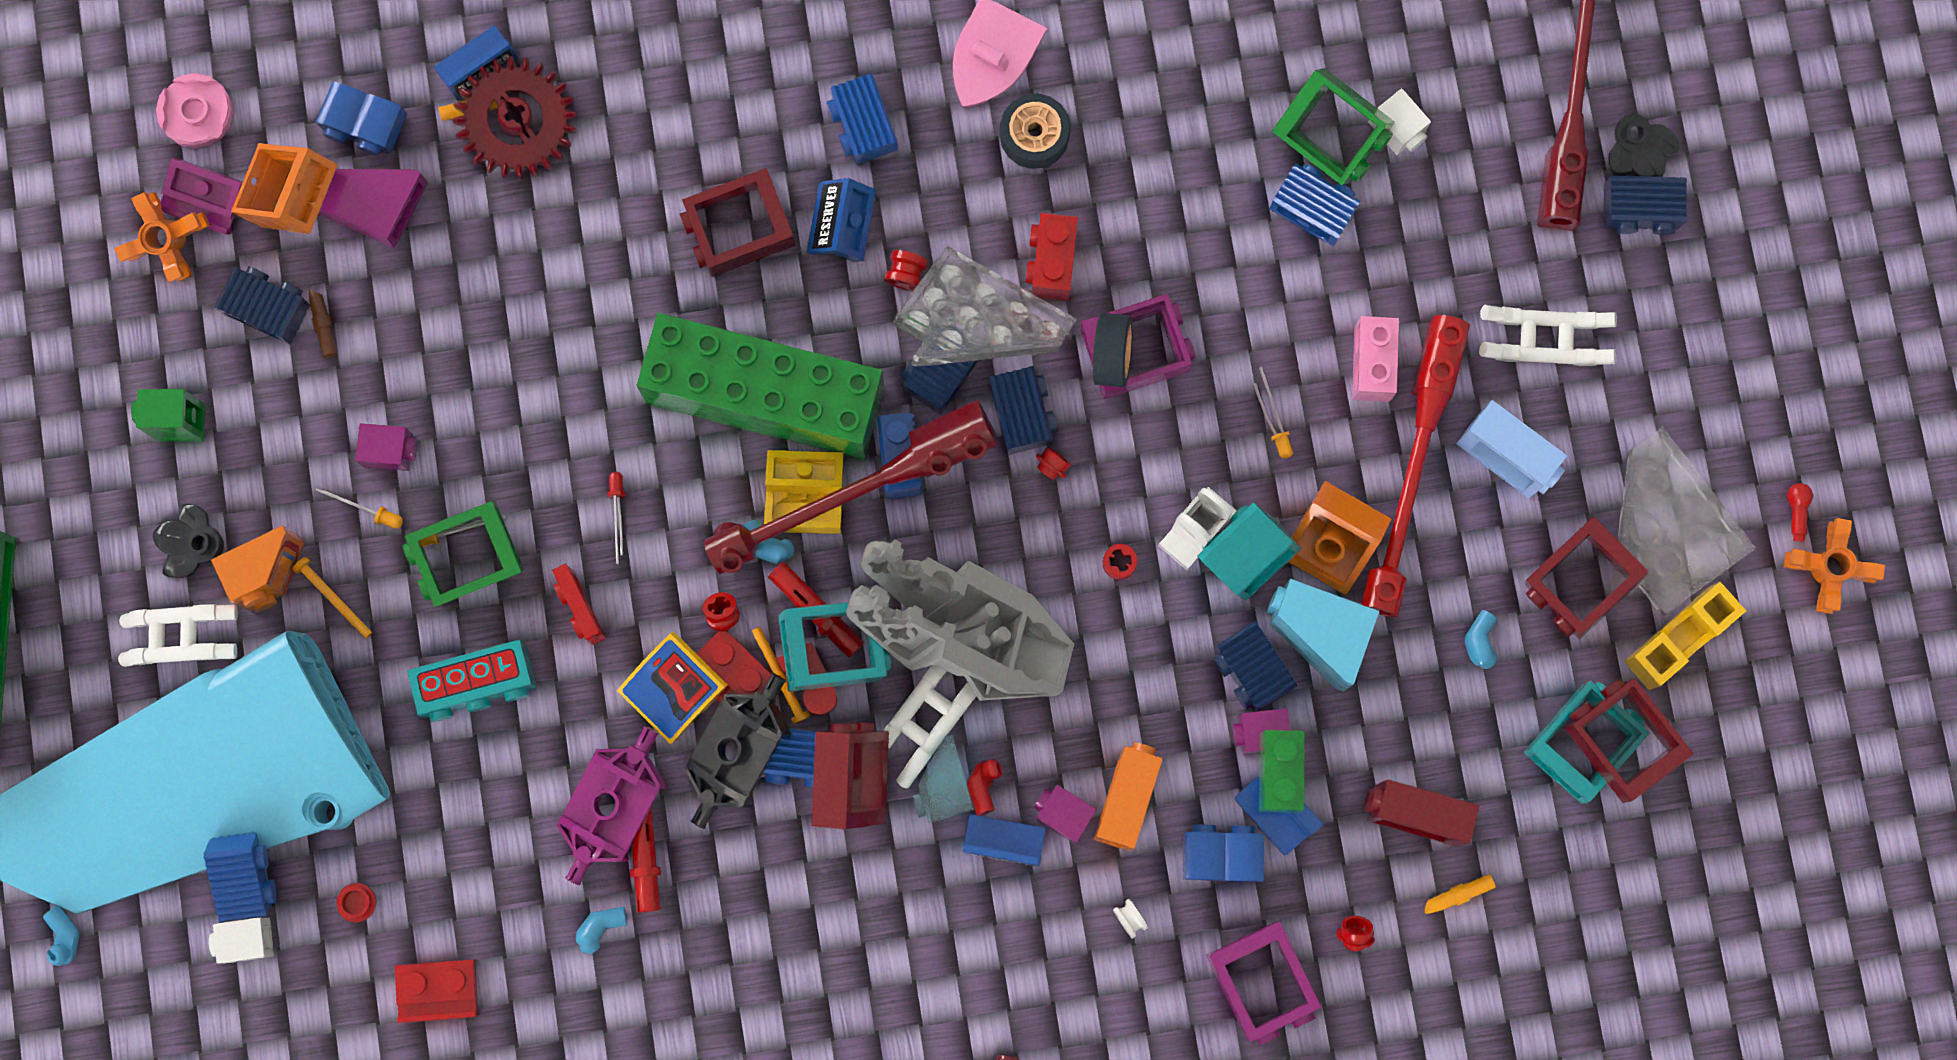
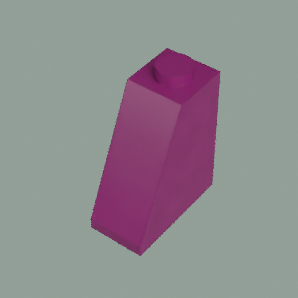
[318,169,428,249]

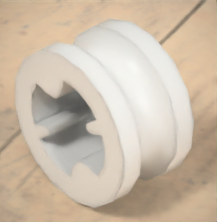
[1113,899,1148,938]

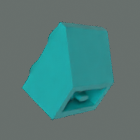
[1197,502,1302,601]

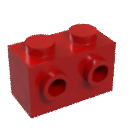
[1025,213,1078,301]

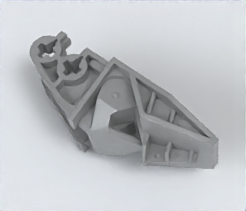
[846,540,1074,700]

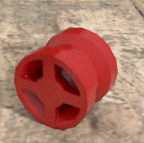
[884,250,928,292]

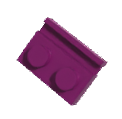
[161,158,243,235]

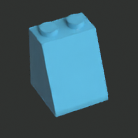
[1266,579,1379,692]

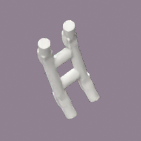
[1479,305,1617,366]
[118,604,238,667]
[883,665,976,789]

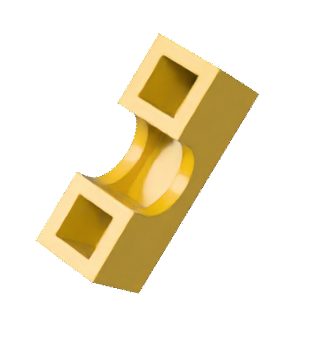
[1623,582,1746,690]

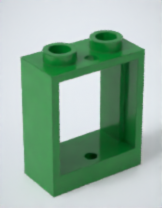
[1272,68,1395,186]
[403,500,524,607]

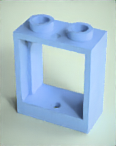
[1456,400,1567,498]

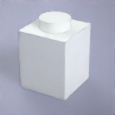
[1368,88,1431,155]
[209,918,274,964]

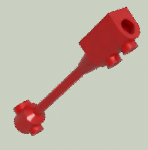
[1361,315,1470,617]

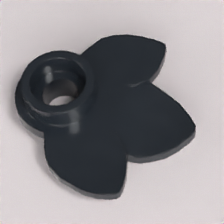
[1608,114,1679,177]
[153,504,224,579]

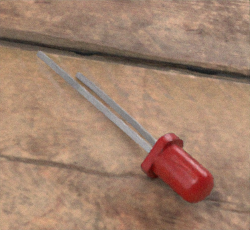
[607,472,626,564]

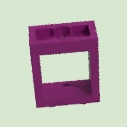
[1080,294,1196,399]
[1206,921,1322,1045]

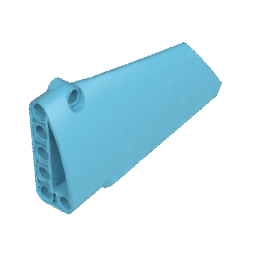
[0,631,390,914]

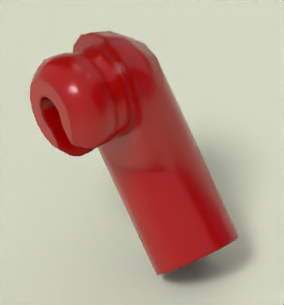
[967,759,1002,816]

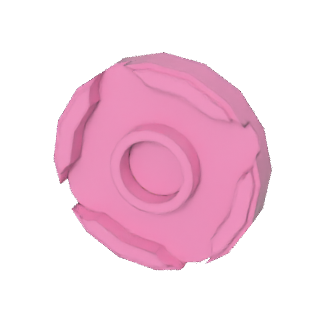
[156,73,234,149]

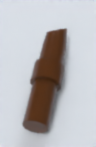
[308,289,338,358]

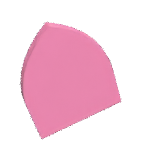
[953,0,1047,108]

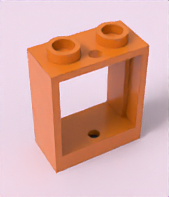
[231,143,338,234]
[1093,742,1163,852]

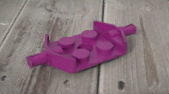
[557,726,667,886]

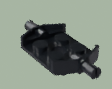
[685,673,792,829]

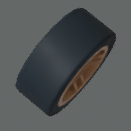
[999,93,1071,169]
[1093,313,1133,387]

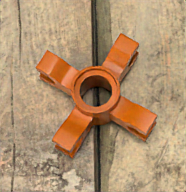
[114,192,210,282]
[1783,518,1885,614]

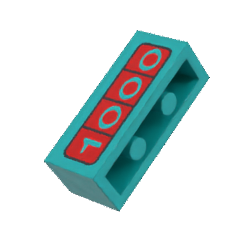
[407,639,537,722]

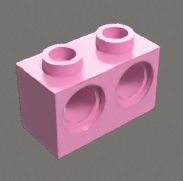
[1352,316,1399,402]

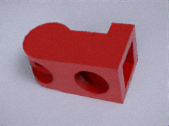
[776,642,837,717]

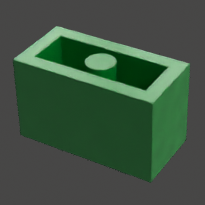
[131,389,206,441]
[1259,730,1304,813]

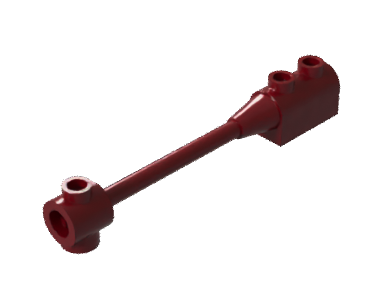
[1537,0,1595,231]
[704,400,998,574]

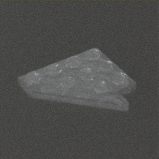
[893,246,1077,367]
[1610,426,1756,616]

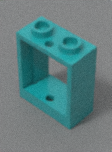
[778,602,891,692]
[1523,681,1650,804]

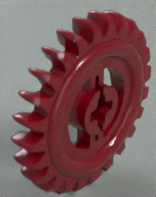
[453,56,577,179]

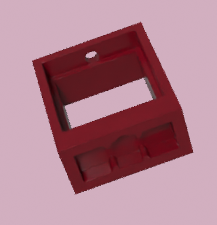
[679,168,796,277]
[1525,516,1649,640]
[1565,678,1694,803]
[812,722,889,830]
[1363,779,1480,847]

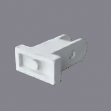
[1158,487,1236,570]

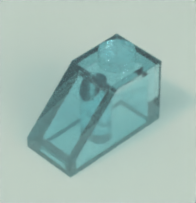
[913,735,974,824]

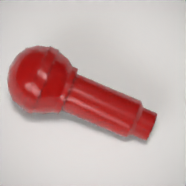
[1786,483,1814,542]

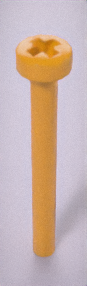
[292,557,373,639]
[752,626,810,724]

